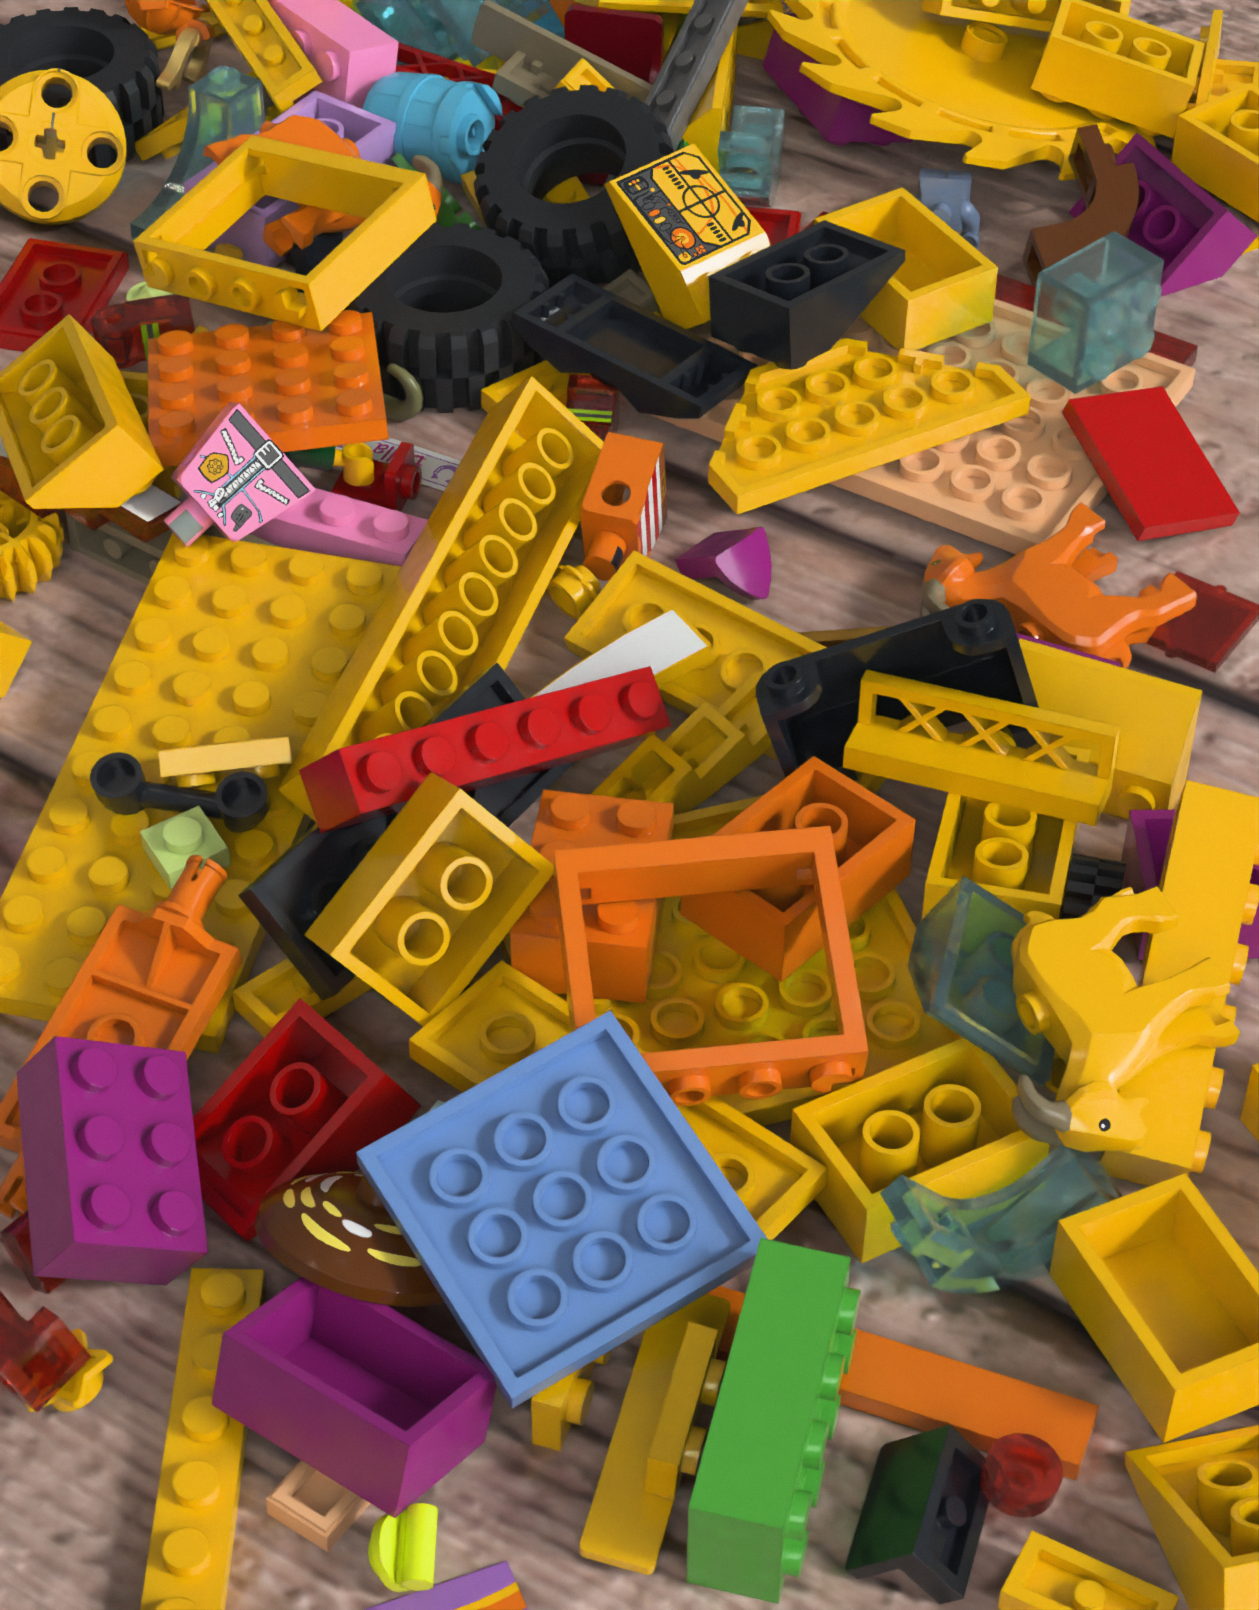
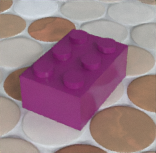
[16,1036,208,1286]
[211,1277,497,1518]

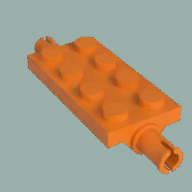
[0,855,242,1224]

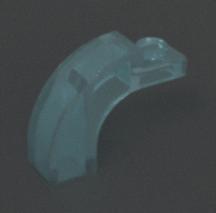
[718,105,786,208]
[880,1146,1123,1294]

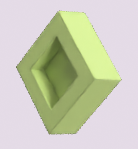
[140,806,231,890]

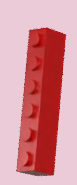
[299,666,672,834]

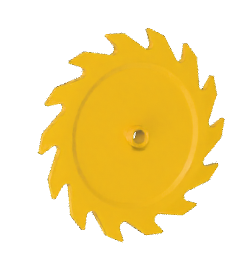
[767,0,1175,181]

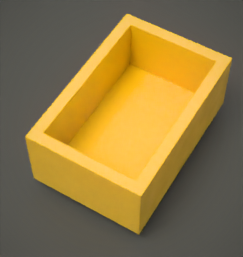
[814,187,998,351]
[1049,1173,1259,1443]

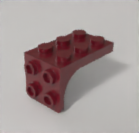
[564,4,664,187]

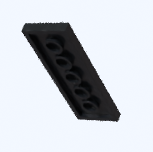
[238,663,574,1001]

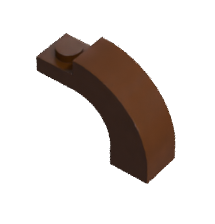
[1022,124,1139,302]

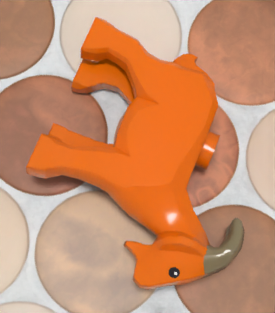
[203,115,443,257]
[920,502,1197,668]

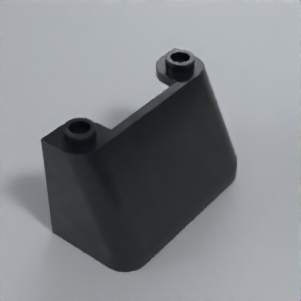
[756,599,1039,781]

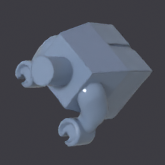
[915,168,980,249]

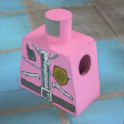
[163,402,316,547]

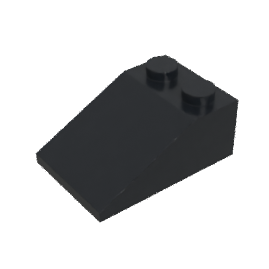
[709,220,905,370]

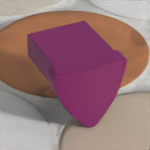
[674,527,772,600]

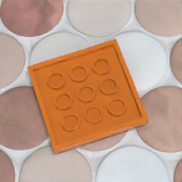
[148,310,389,467]

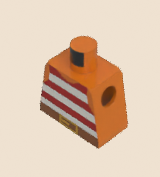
[580,432,668,581]

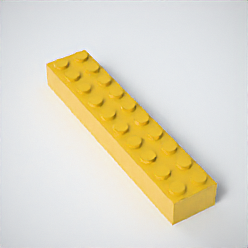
[278,376,604,823]

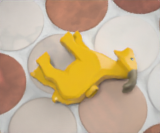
[1010,886,1240,1152]

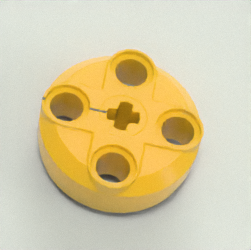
[0,68,127,225]

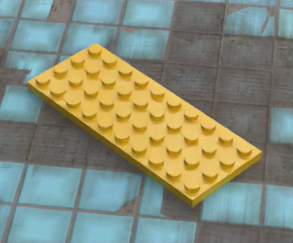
[0,533,402,1053]

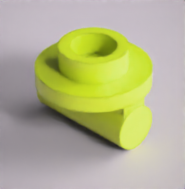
[368,1503,438,1593]

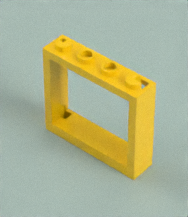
[133,135,436,331]

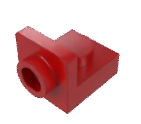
[331,442,422,511]

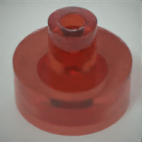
[980,1433,1063,1518]

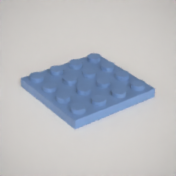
[356,1010,767,1409]

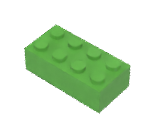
[686,1238,861,1604]

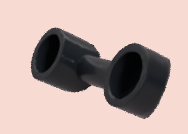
[90,752,270,833]

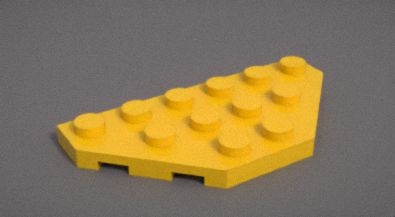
[708,338,1031,515]

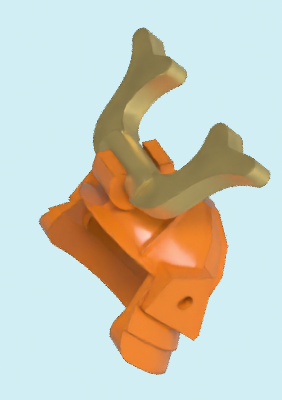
[125,0,216,91]

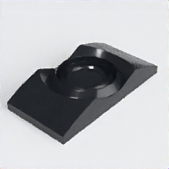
[511,273,757,419]

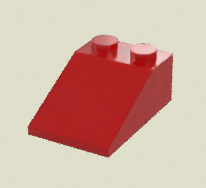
[193,998,422,1242]

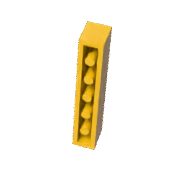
[1096,780,1259,1186]

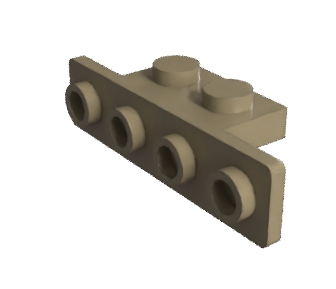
[471,0,653,107]

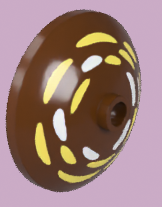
[255,1172,444,1307]

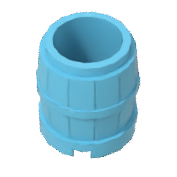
[362,72,503,185]

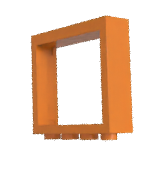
[553,826,869,1106]

